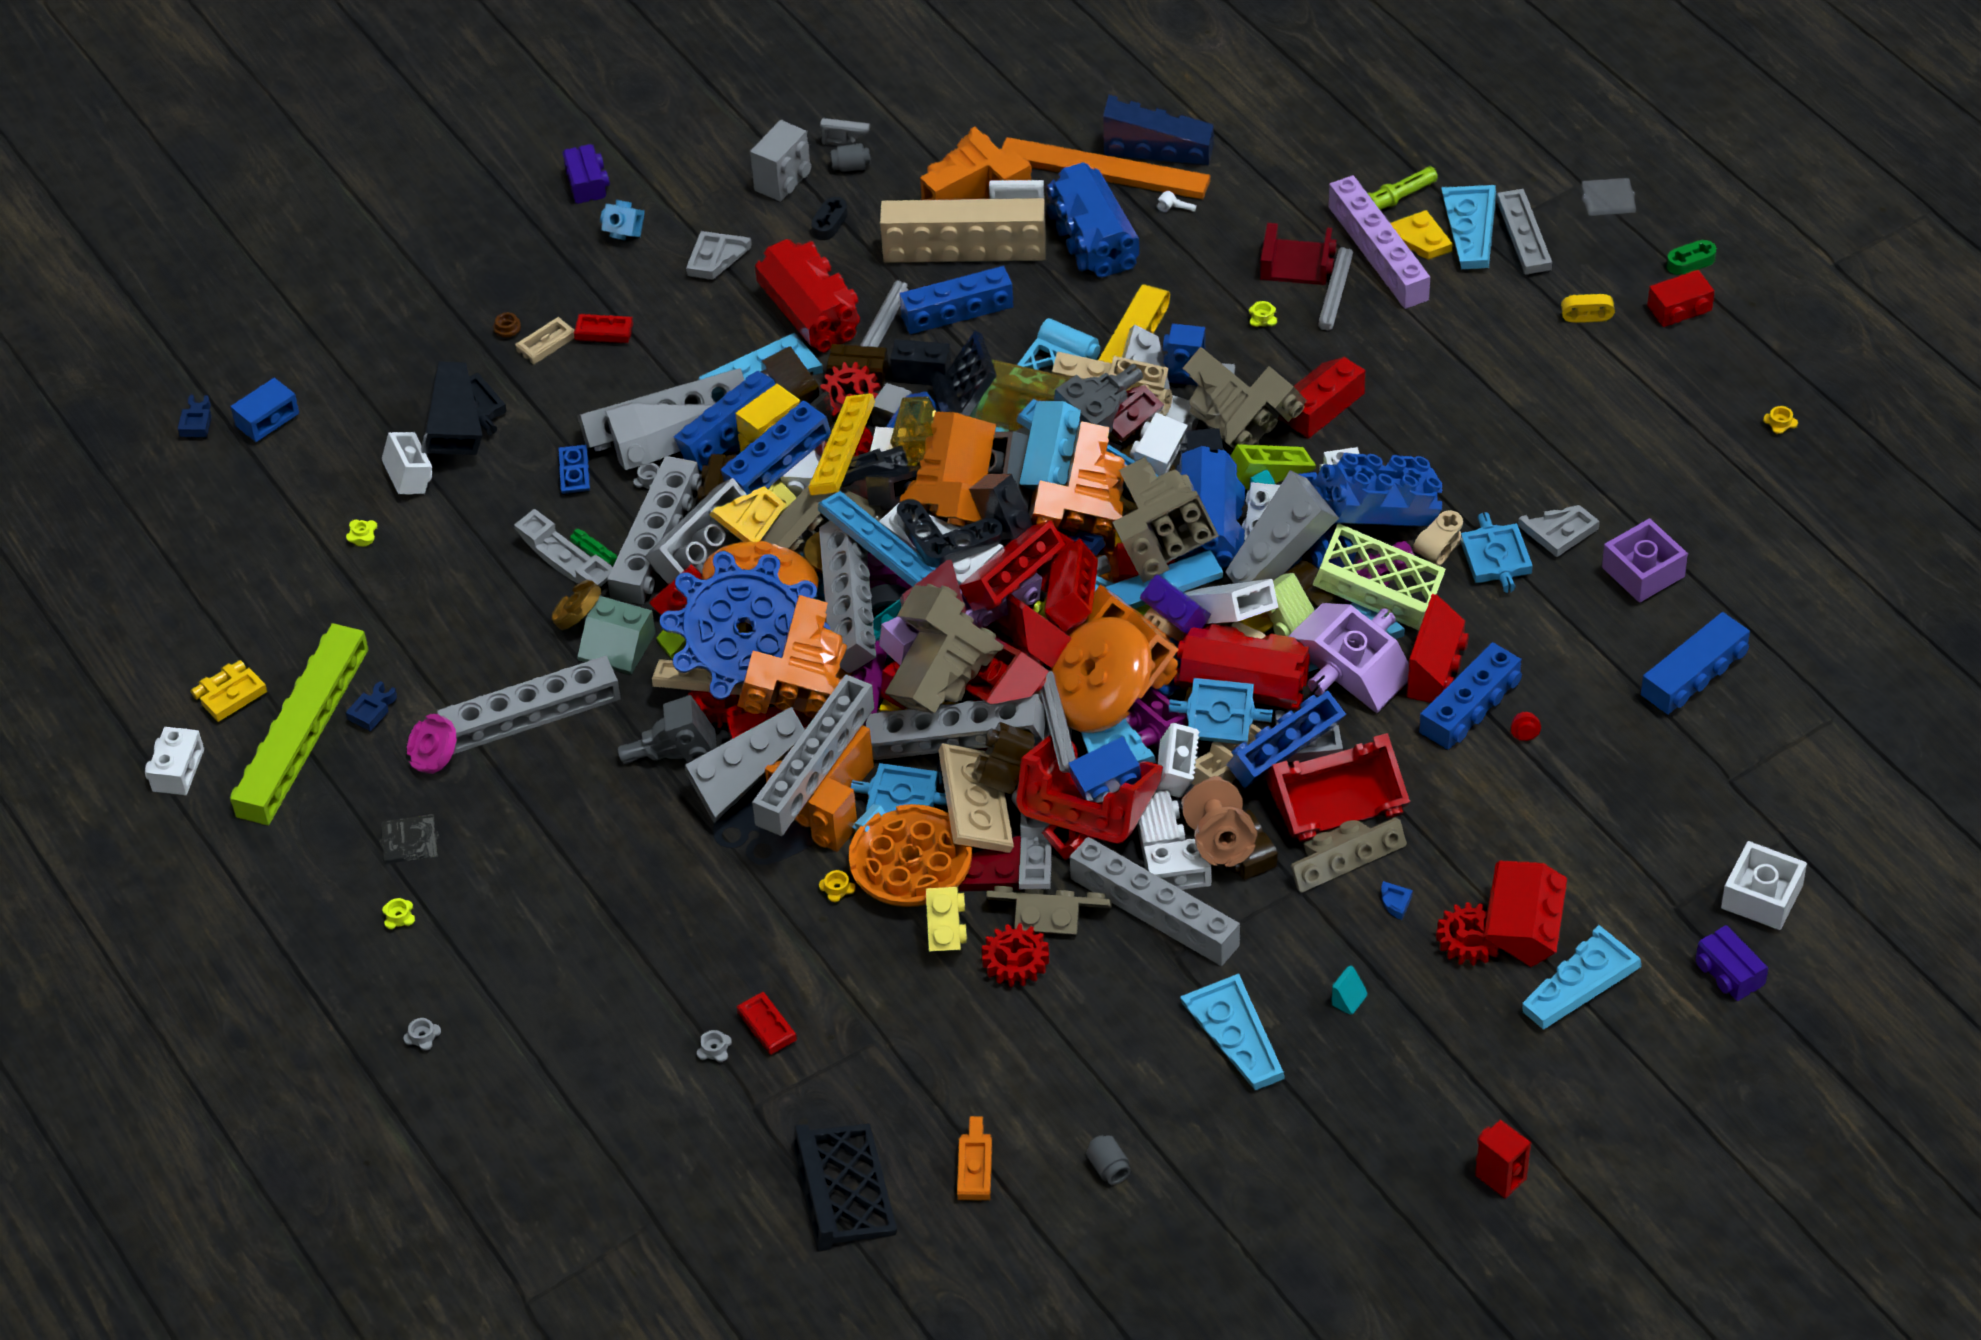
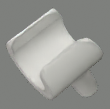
[1157,191,1196,212]

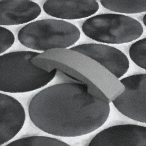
[514,509,613,587]
[1019,813,1052,889]

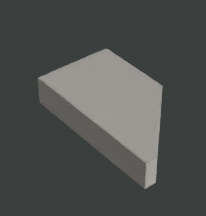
[820,118,870,146]

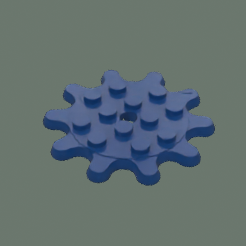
[659,551,830,700]

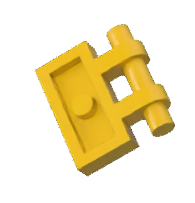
[190,660,267,722]

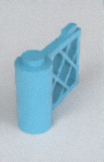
[1008,318,1101,401]

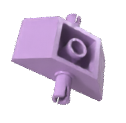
[1288,603,1409,713]

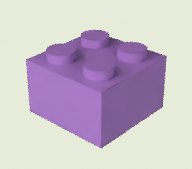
[1602,518,1688,603]

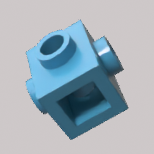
[600,200,645,240]

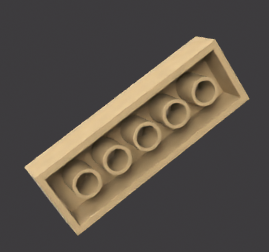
[880,198,1046,263]

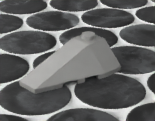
[605,402,713,470]

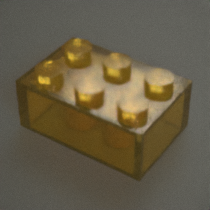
[974,359,1071,431]

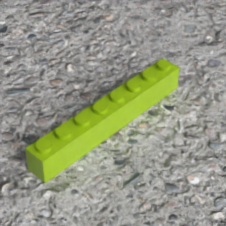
[230,623,369,826]

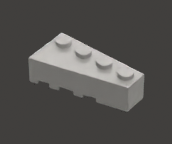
[1225,470,1339,584]
[685,707,805,823]

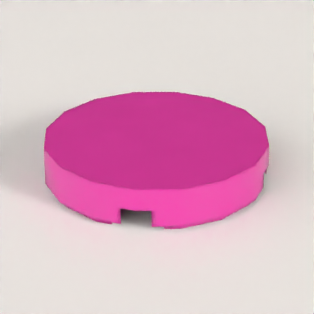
[407,714,457,774]

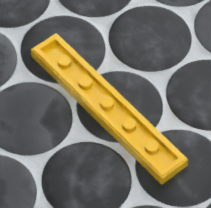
[808,393,875,495]

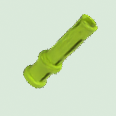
[1367,166,1438,210]

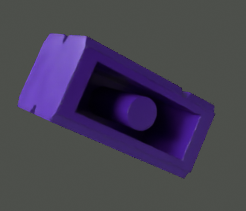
[562,144,610,204]
[1140,574,1211,634]
[1696,925,1768,1001]

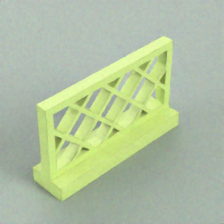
[1312,523,1446,630]

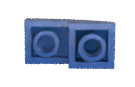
[558,445,590,494]

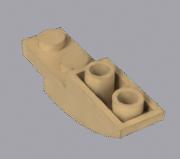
[1051,351,1168,391]

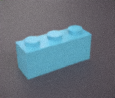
[1019,401,1081,491]

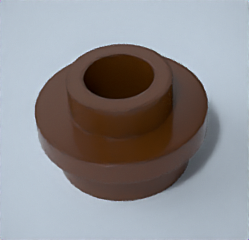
[493,312,521,337]

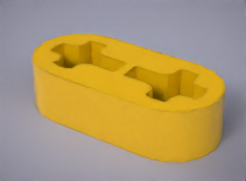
[1561,294,1615,323]

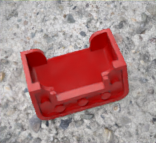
[1265,733,1410,842]
[1016,734,1163,843]

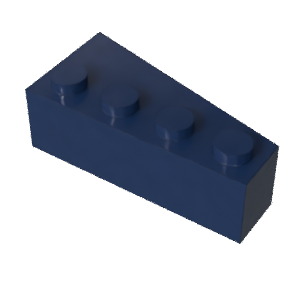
[1103,94,1214,165]

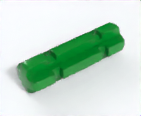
[570,529,617,567]

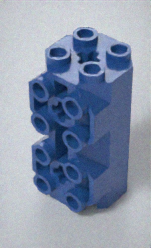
[1046,162,1139,277]
[1175,446,1245,569]
[1313,453,1442,527]

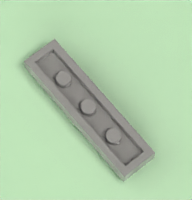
[1497,189,1552,274]

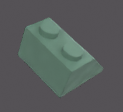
[578,596,656,675]

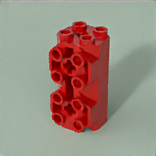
[755,239,860,352]
[1174,624,1310,711]

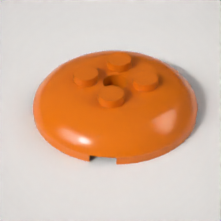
[702,541,819,588]
[1049,617,1152,733]
[849,804,972,907]

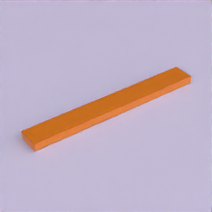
[1001,137,1210,200]

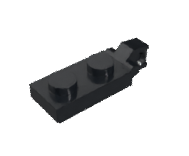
[841,445,908,487]

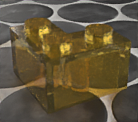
[890,396,936,463]

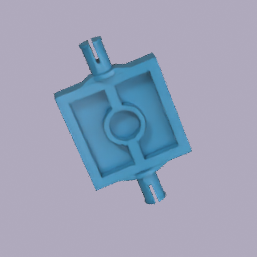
[1460,512,1533,593]
[1169,678,1273,744]
[851,763,947,813]

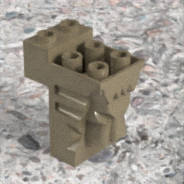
[1183,347,1307,450]
[1112,457,1219,583]
[885,584,1004,713]

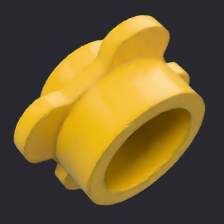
[1763,406,1798,434]
[819,870,855,902]

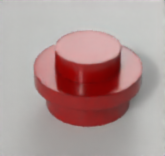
[1511,712,1541,741]

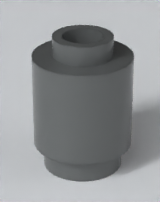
[831,143,871,173]
[1086,1135,1131,1185]

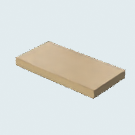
[938,743,1014,853]

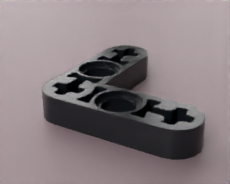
[897,499,1002,568]

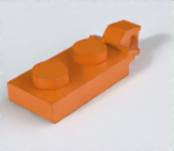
[957,1117,992,1200]

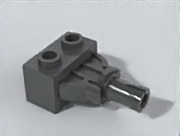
[1054,364,1143,433]
[618,695,717,765]

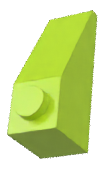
[1230,444,1316,490]

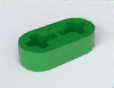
[1667,240,1716,275]

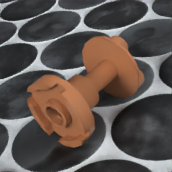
[1182,776,1257,867]

